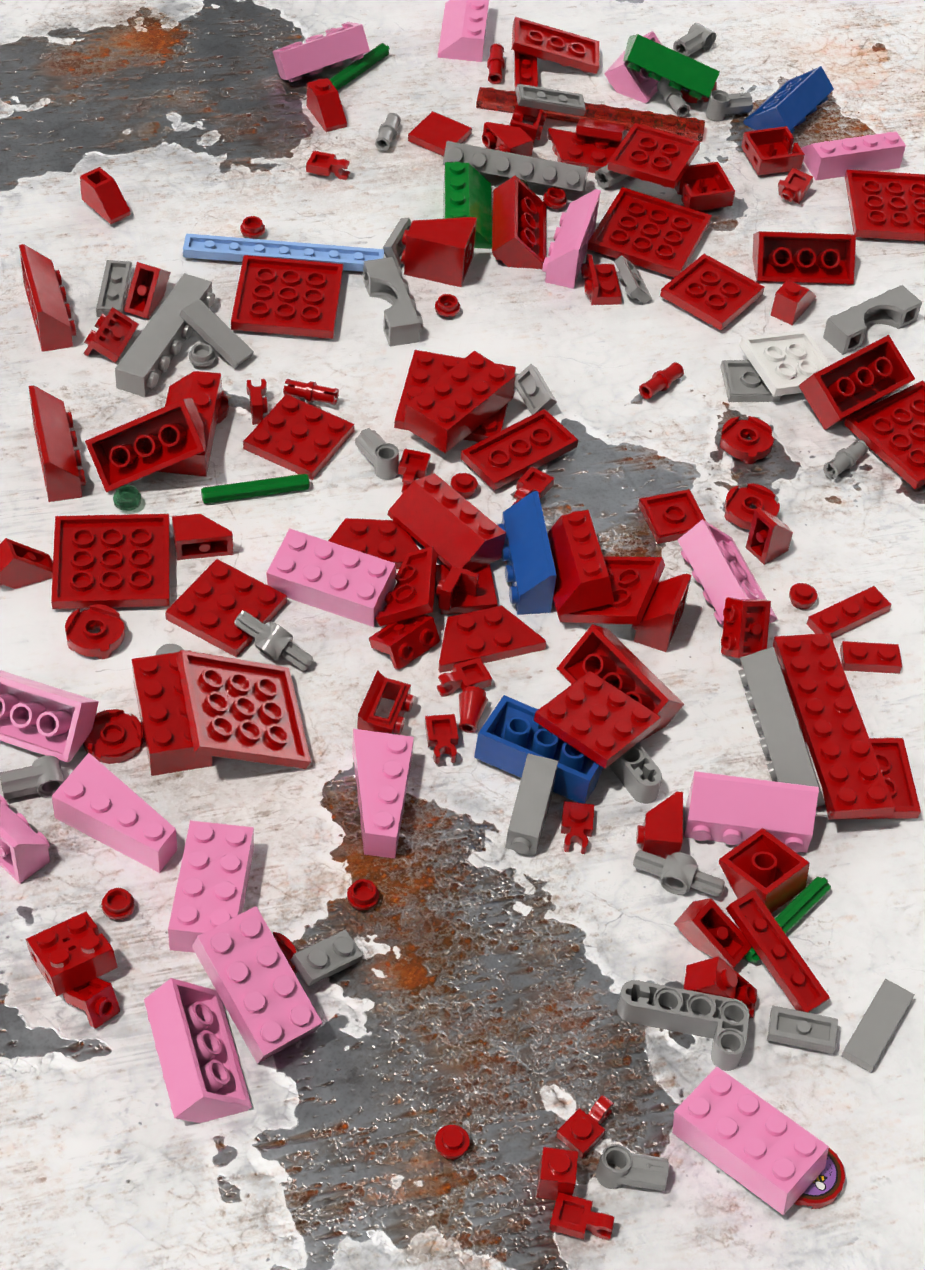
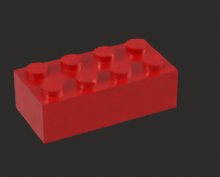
[798,335,915,430]
[404,351,516,454]
[131,650,212,776]

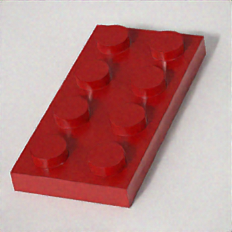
[511,17,599,74]
[461,409,578,491]

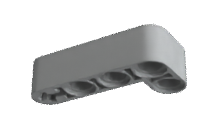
[609,742,662,804]
[617,980,749,1071]

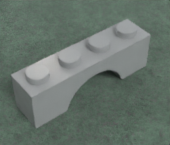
[363,257,423,347]
[823,285,922,355]

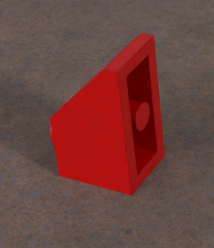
[306,78,347,132]
[123,262,171,319]
[771,280,816,325]
[746,508,793,565]
[172,514,233,560]
[0,538,53,589]
[636,791,683,859]
[674,898,752,968]

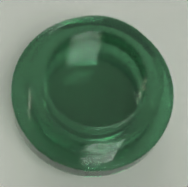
[113,485,141,511]

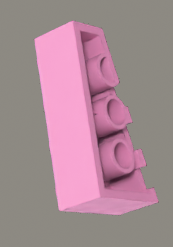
[272,22,370,82]
[52,753,177,873]

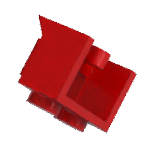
[510,102,547,145]
[357,670,414,735]

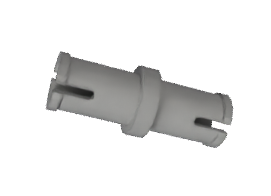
[657,79,690,117]
[375,113,401,151]
[823,440,868,479]

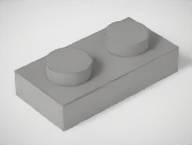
[383,218,411,267]
[614,255,652,304]
[515,364,557,415]
[290,929,364,987]
[767,1006,838,1054]

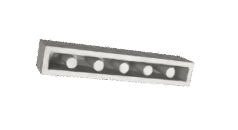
[442,141,589,192]
[115,273,215,397]
[738,647,825,807]

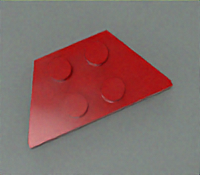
[547,128,622,173]
[328,518,419,569]
[438,605,546,673]

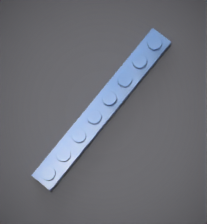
[183,234,384,272]

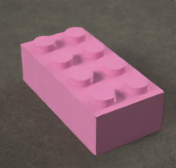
[266,528,396,627]
[168,821,254,953]
[192,906,322,1064]
[672,1067,829,1215]

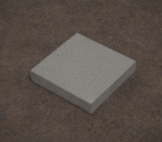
[720,360,781,402]

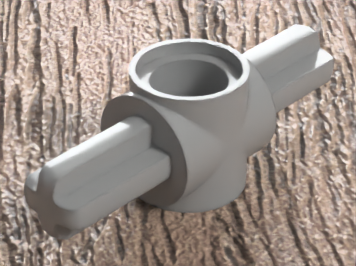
[234,611,313,671]
[633,850,725,897]

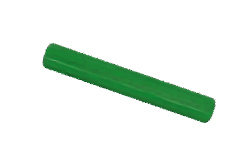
[329,43,390,90]
[201,473,310,504]
[745,877,831,963]

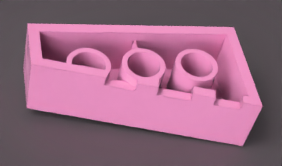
[352,729,414,859]

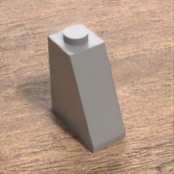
[505,753,558,856]

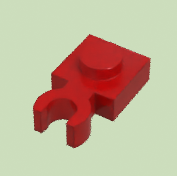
[425,714,459,764]
[561,801,594,854]

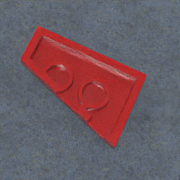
[375,546,437,627]

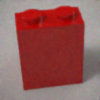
[401,217,477,287]

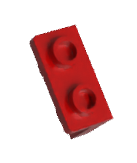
[581,254,622,305]
[83,307,139,363]
[721,597,771,659]
[369,614,440,670]

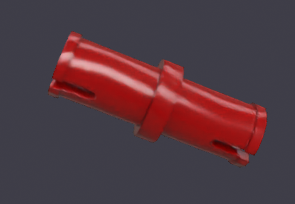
[487,44,505,84]
[639,362,684,399]
[283,379,339,405]

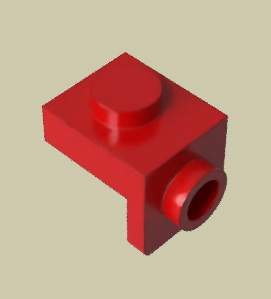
[778,168,813,204]
[436,565,479,611]

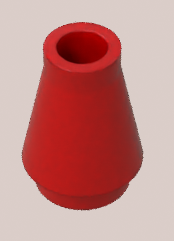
[459,686,488,733]

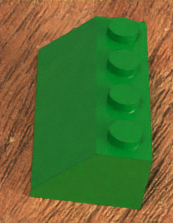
[623,34,720,100]
[443,162,492,249]

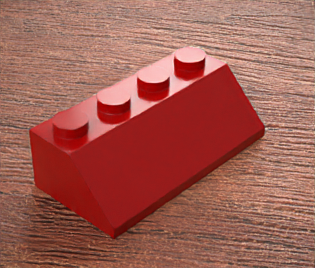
[492,175,546,269]
[752,231,856,284]
[19,244,76,352]
[157,371,222,477]
[28,385,86,502]
[85,398,206,492]
[387,473,506,571]
[547,509,614,616]
[556,624,684,743]

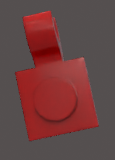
[306,151,350,180]
[247,379,268,425]
[398,449,431,493]
[513,467,555,505]
[436,657,492,697]
[556,1095,614,1159]
[549,1192,615,1240]

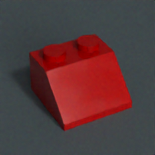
[632,573,692,652]
[719,828,810,914]

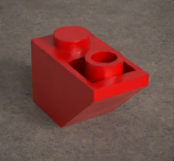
[482,122,534,157]
[80,167,131,224]
[683,956,757,1019]

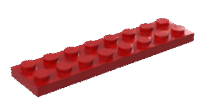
[773,633,895,819]

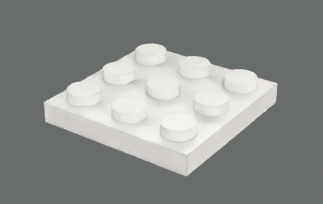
[739,330,831,396]

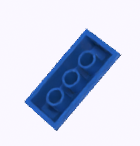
[743,66,834,133]
[497,491,556,615]
[474,695,603,804]

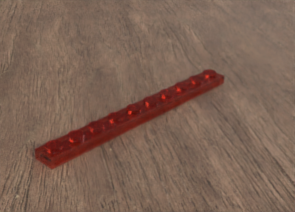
[476,87,705,142]

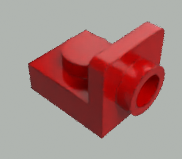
[63,978,120,1028]

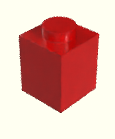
[536,1147,578,1200]

